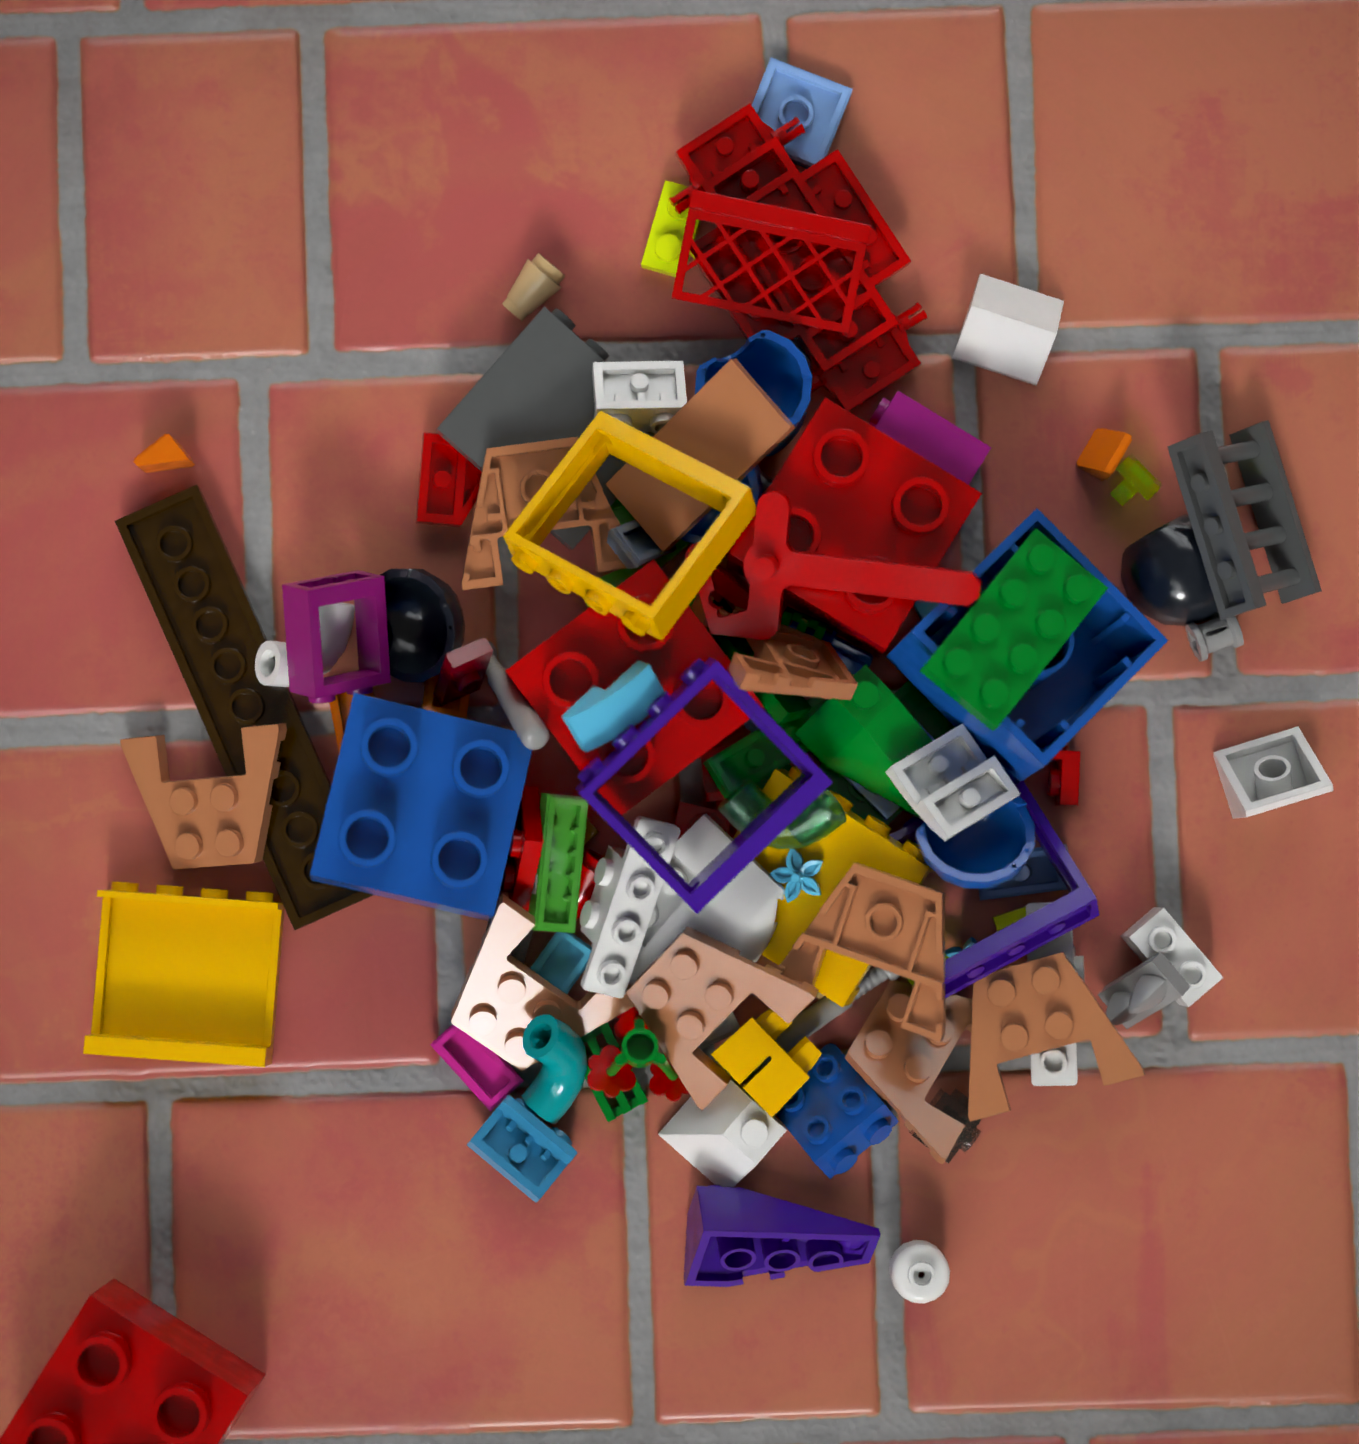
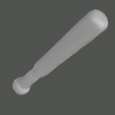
[485,640,549,750]
[752,967,900,1073]

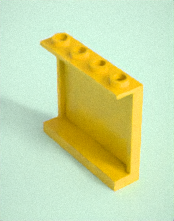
[733,766,933,1008]
[83,881,284,1067]

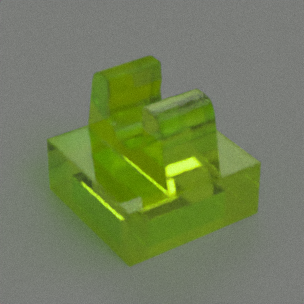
[1110,453,1163,506]

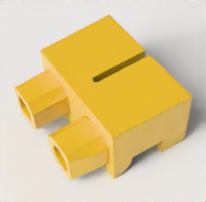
[711,1009,822,1118]

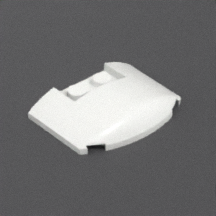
[591,814,785,985]

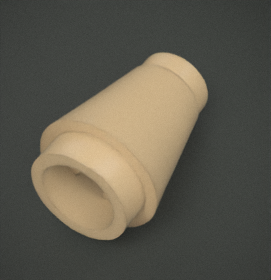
[502,253,565,321]

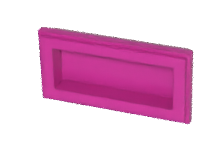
[430,1024,524,1112]

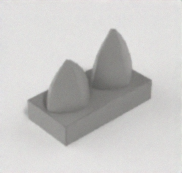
[1098,952,1191,1029]

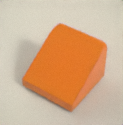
[1076,428,1132,481]
[133,433,196,473]

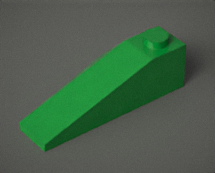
[795,664,933,821]

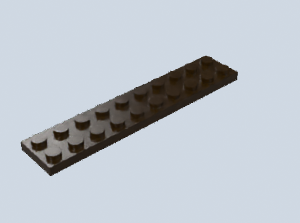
[115,485,374,930]

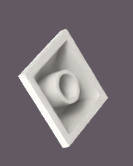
[658,1078,787,1187]

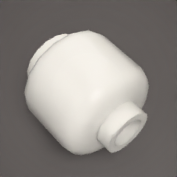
[889,1240,950,1304]

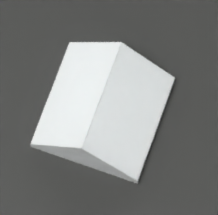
[952,273,1064,386]
[1213,727,1333,819]

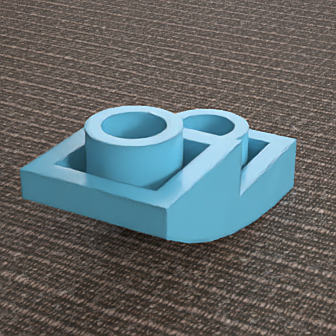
[561,660,665,752]

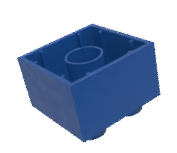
[886,508,1169,785]
[310,693,532,921]

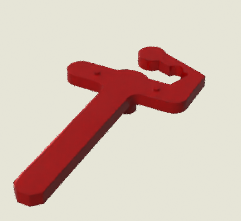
[685,490,982,640]

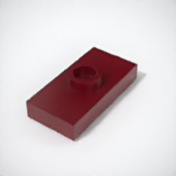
[433,638,493,706]

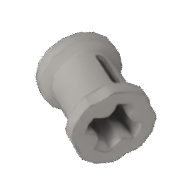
[1185,616,1244,662]

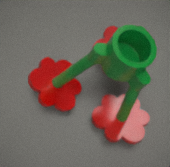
[587,1006,689,1102]

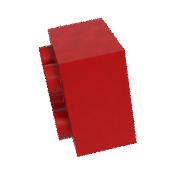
[727,397,982,659]
[505,559,765,815]
[0,1278,266,1444]

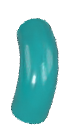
[522,1014,588,1124]

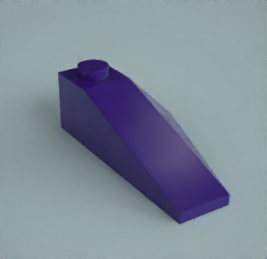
[683,1185,881,1287]

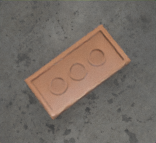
[606,359,796,552]

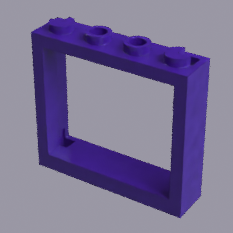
[575,657,833,914]
[889,781,1100,998]

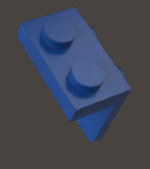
[776,1044,899,1179]

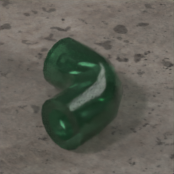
[717,778,847,850]

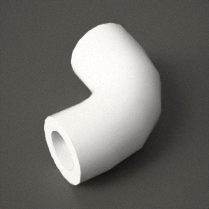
[255,602,355,687]

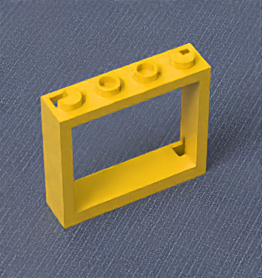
[503,410,756,641]

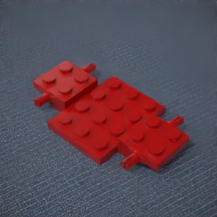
[669,103,928,412]

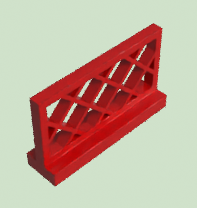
[671,189,872,334]

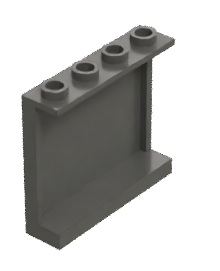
[436,306,655,550]

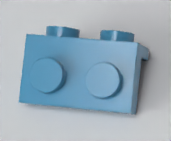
[467,1095,578,1203]

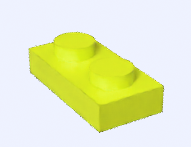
[641,180,701,277]

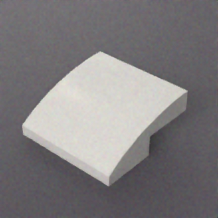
[886,723,1020,841]

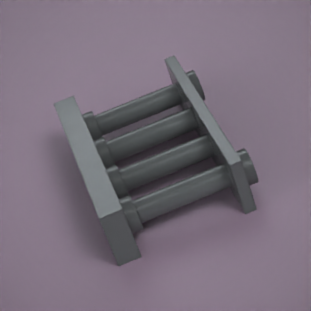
[1167,420,1322,620]

